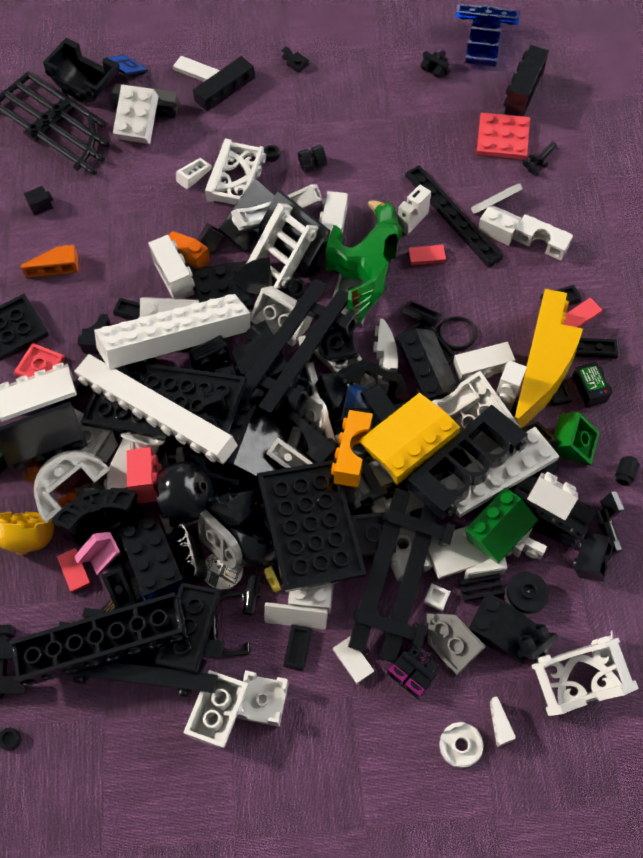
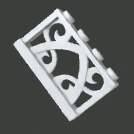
[205,139,266,205]

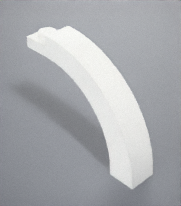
[231,184,323,231]

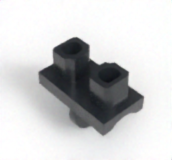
[420,50,451,79]
[517,624,559,662]

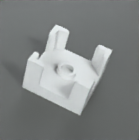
[237,671,289,727]

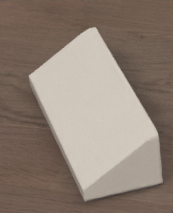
[264,602,328,630]

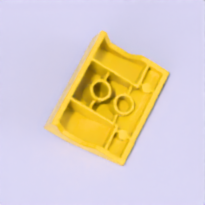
[359,393,460,485]

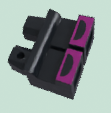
[387,646,439,700]

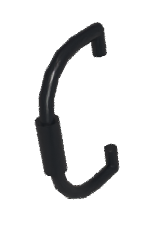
[210,591,250,656]

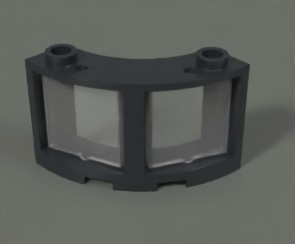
[343,452,413,515]

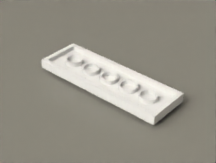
[440,427,559,518]

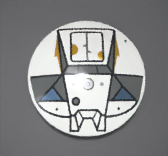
[205,554,243,590]

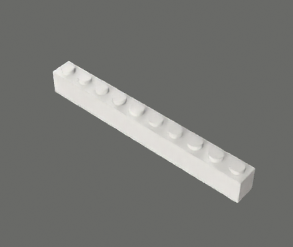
[75,354,238,464]

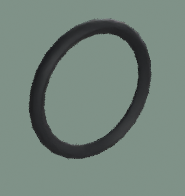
[438,316,477,350]

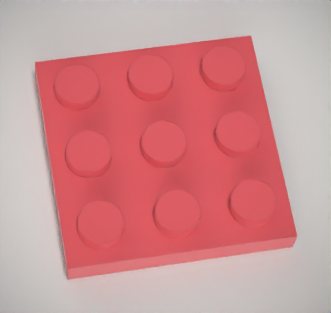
[476,113,530,160]

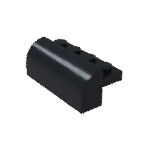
[513,475,597,540]

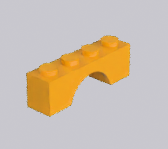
[331,410,373,487]

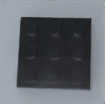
[193,261,254,309]
[0,293,49,361]

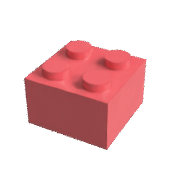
[127,447,163,504]

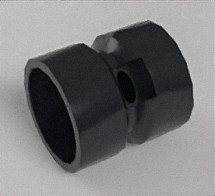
[298,145,327,173]

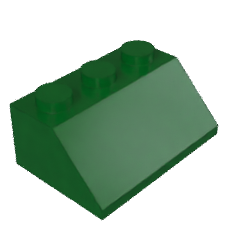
[465,487,538,564]

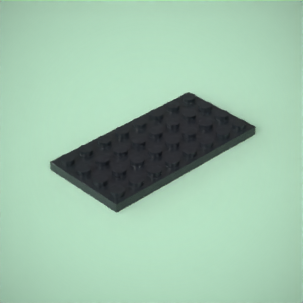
[81,362,247,442]

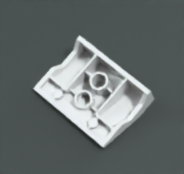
[0,363,77,422]
[432,371,522,463]

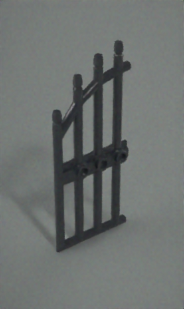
[0,71,109,175]

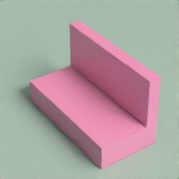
[74,532,120,575]

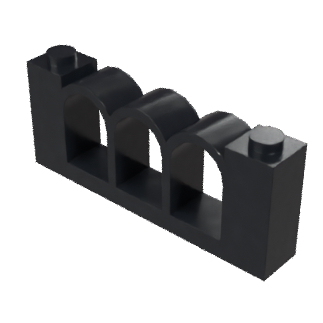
[407,404,528,520]

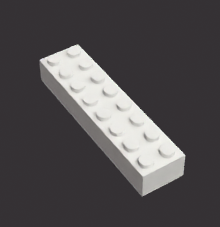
[94,294,250,369]

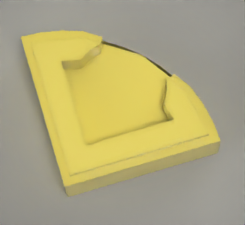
[264,566,281,592]

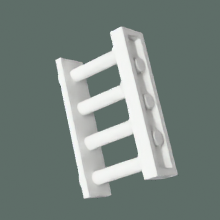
[247,203,319,289]

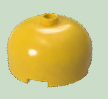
[0,511,54,555]

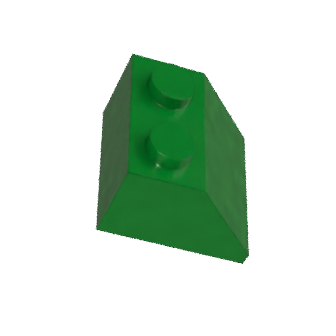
[553,412,600,465]

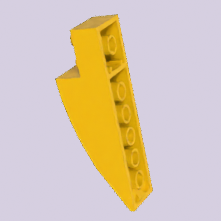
[515,289,583,428]

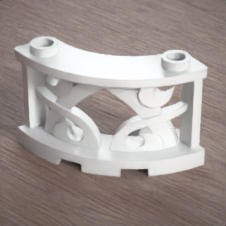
[531,636,639,716]

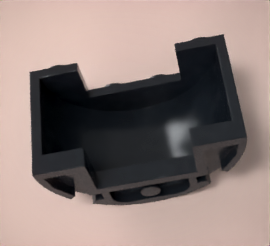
[43,37,120,103]

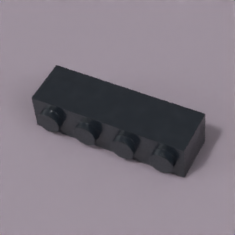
[193,56,255,111]

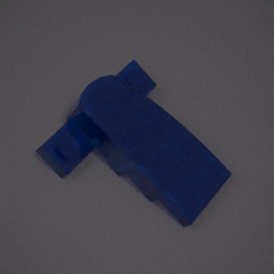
[456,4,520,67]

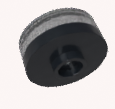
[504,572,549,617]

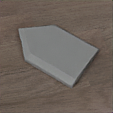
[427,614,486,675]

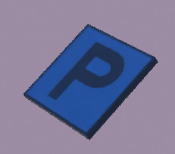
[103,55,148,76]

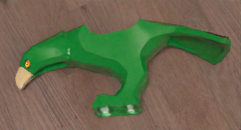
[326,201,402,327]

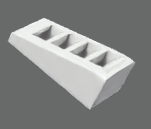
[176,158,212,189]
[464,558,507,580]
[490,696,516,747]

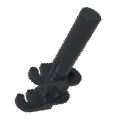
[522,142,557,176]

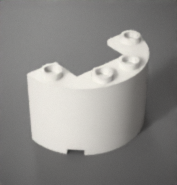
[34,450,110,523]

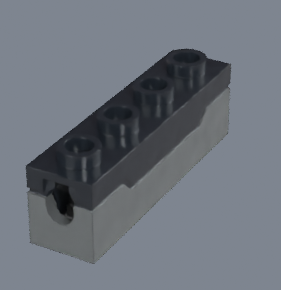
[110,83,180,118]

